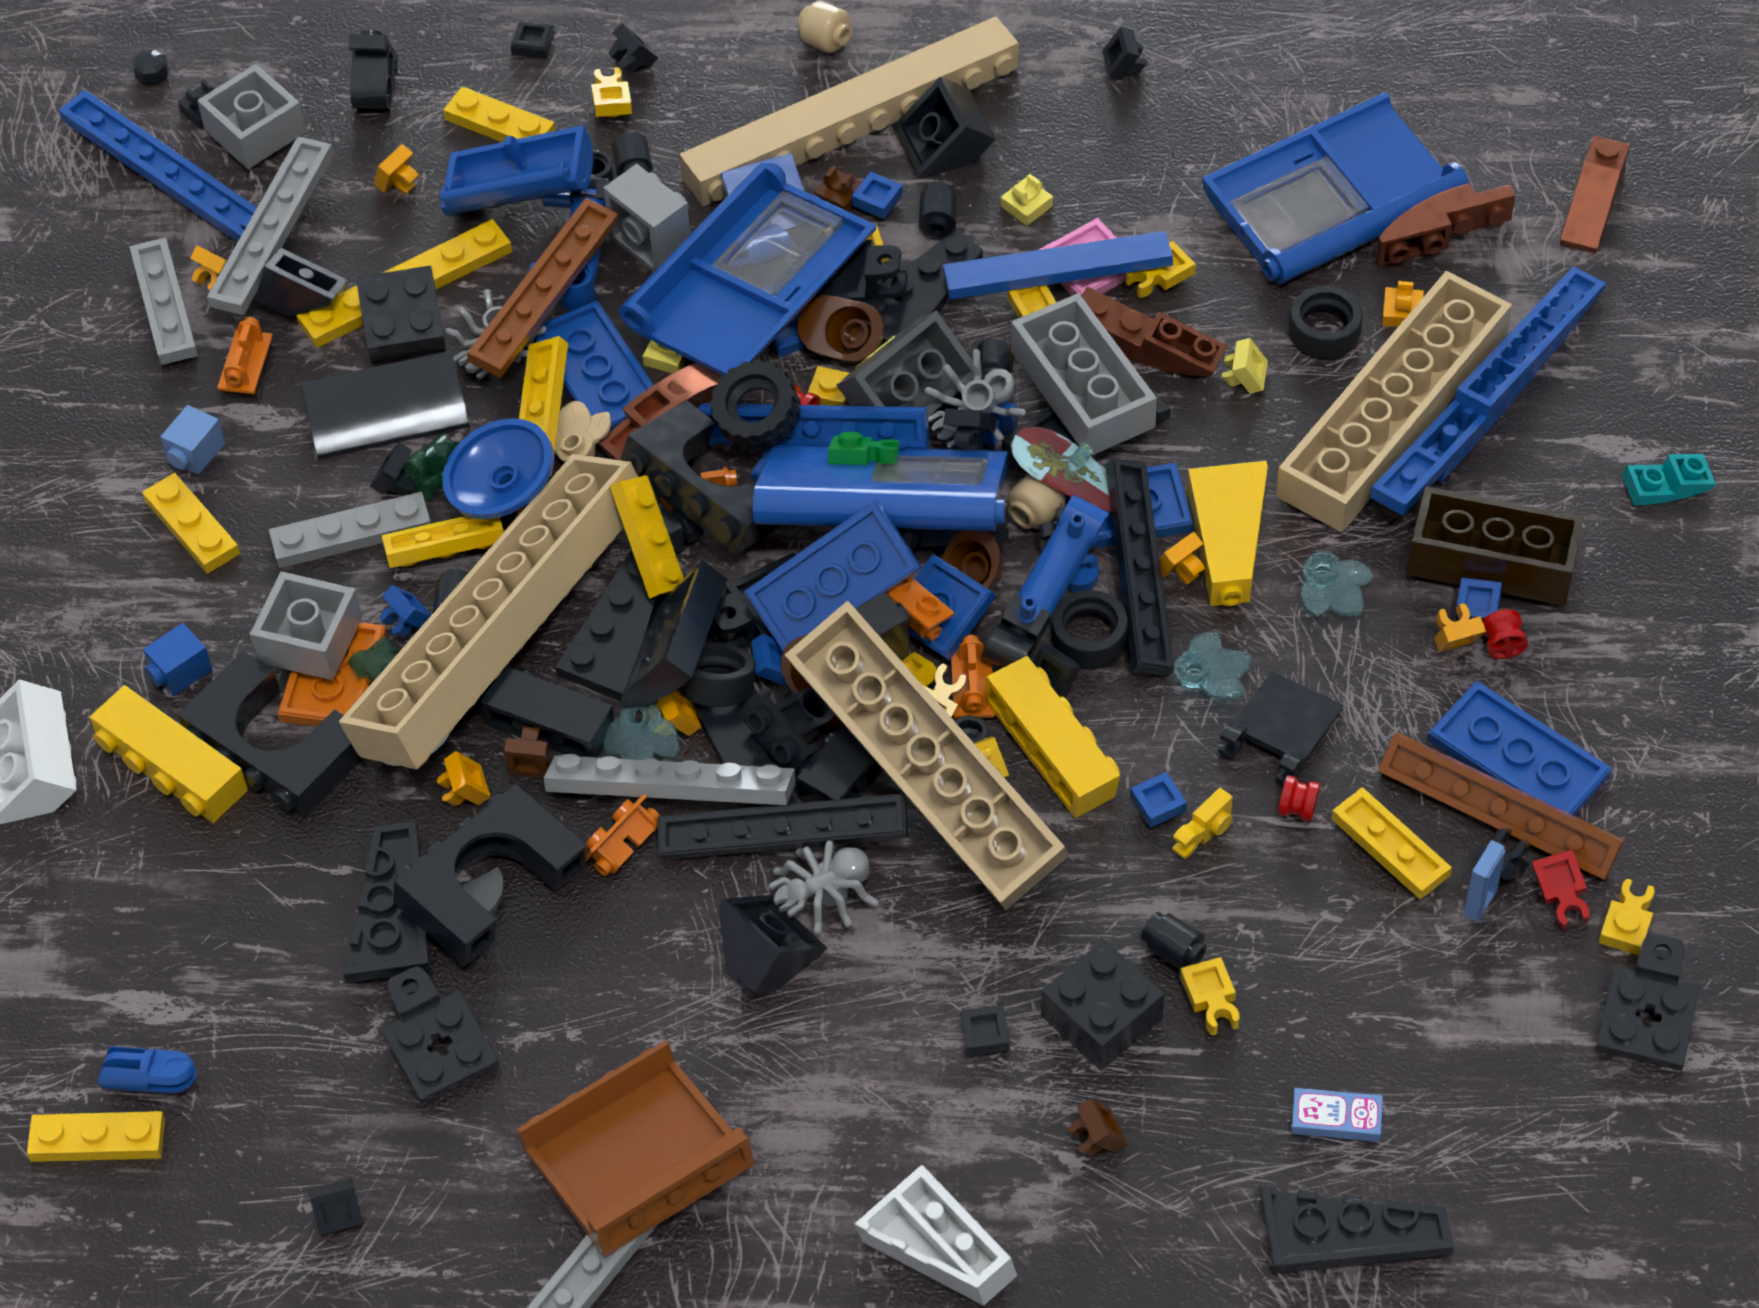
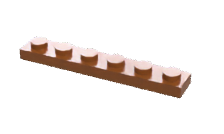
[467,198,618,378]
[1378,732,1625,880]

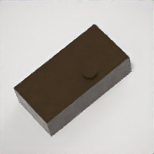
[1407,486,1584,606]

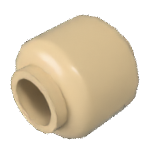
[797,1,852,53]
[1007,473,1066,530]

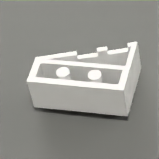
[855,1165,1017,1306]

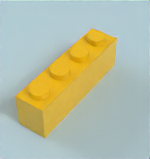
[984,656,1120,818]
[90,685,248,823]

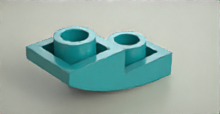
[1622,454,1716,506]

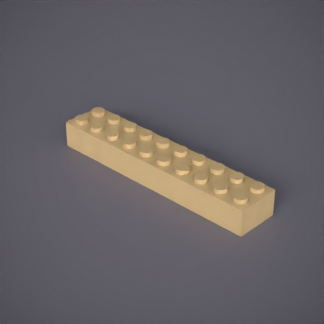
[339,454,638,770]

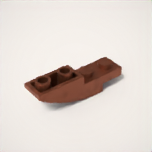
[1376,183,1516,267]
[1081,286,1227,377]
[598,363,721,460]

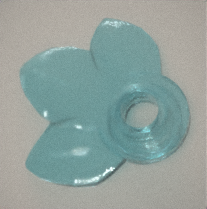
[1300,551,1374,617]
[1174,631,1252,699]
[604,702,679,760]

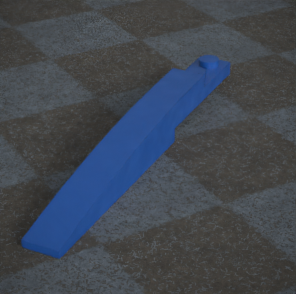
[1370,266,1606,516]

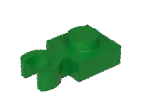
[828,432,899,465]

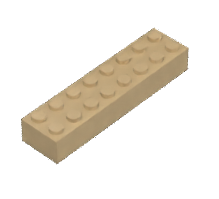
[1276,271,1512,533]
[785,601,1069,910]

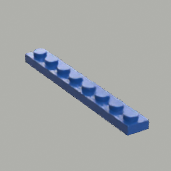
[58,90,288,242]

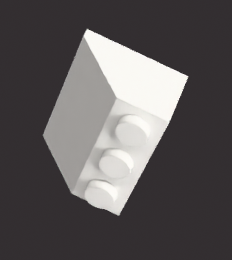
[0,680,76,824]

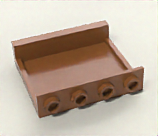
[517,1040,755,1257]

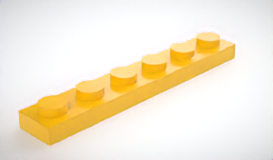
[296,219,512,348]

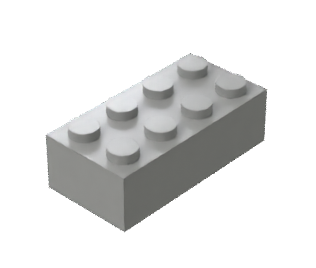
[1011,293,1157,457]

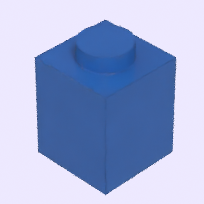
[143,623,213,696]

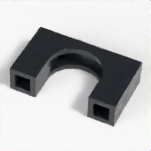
[620,400,782,555]
[177,650,364,818]
[393,784,587,966]

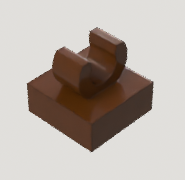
[814,166,862,212]
[504,726,551,778]
[1068,1098,1128,1156]

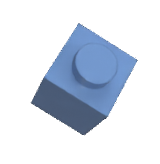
[160,405,225,475]

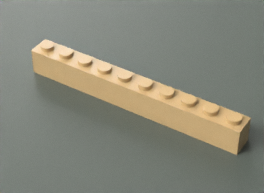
[679,16,1019,207]

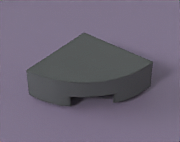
[461,867,505,916]

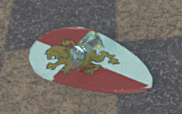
[1011,427,1111,513]

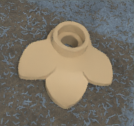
[554,401,611,463]

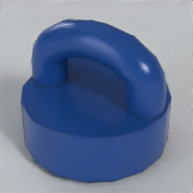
[1067,554,1099,592]

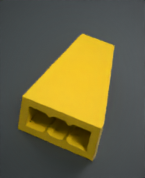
[1187,461,1268,606]

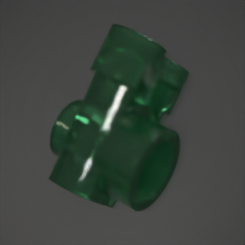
[404,434,459,499]
[348,637,399,684]

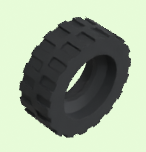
[710,360,801,451]

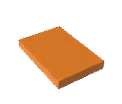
[278,623,388,727]

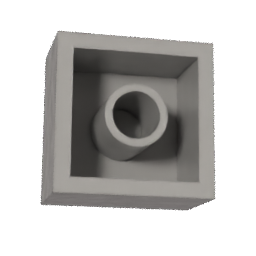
[197,64,306,169]
[603,164,691,272]
[250,571,363,680]

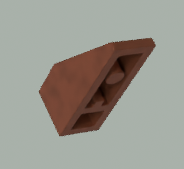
[1560,135,1630,254]

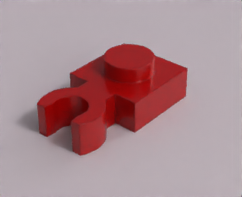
[1532,849,1589,930]

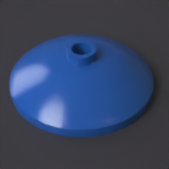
[442,418,554,519]

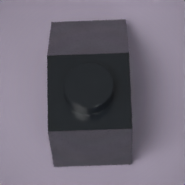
[255,247,348,317]

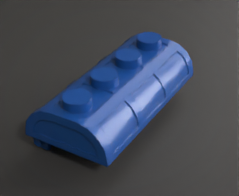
[440,125,593,216]

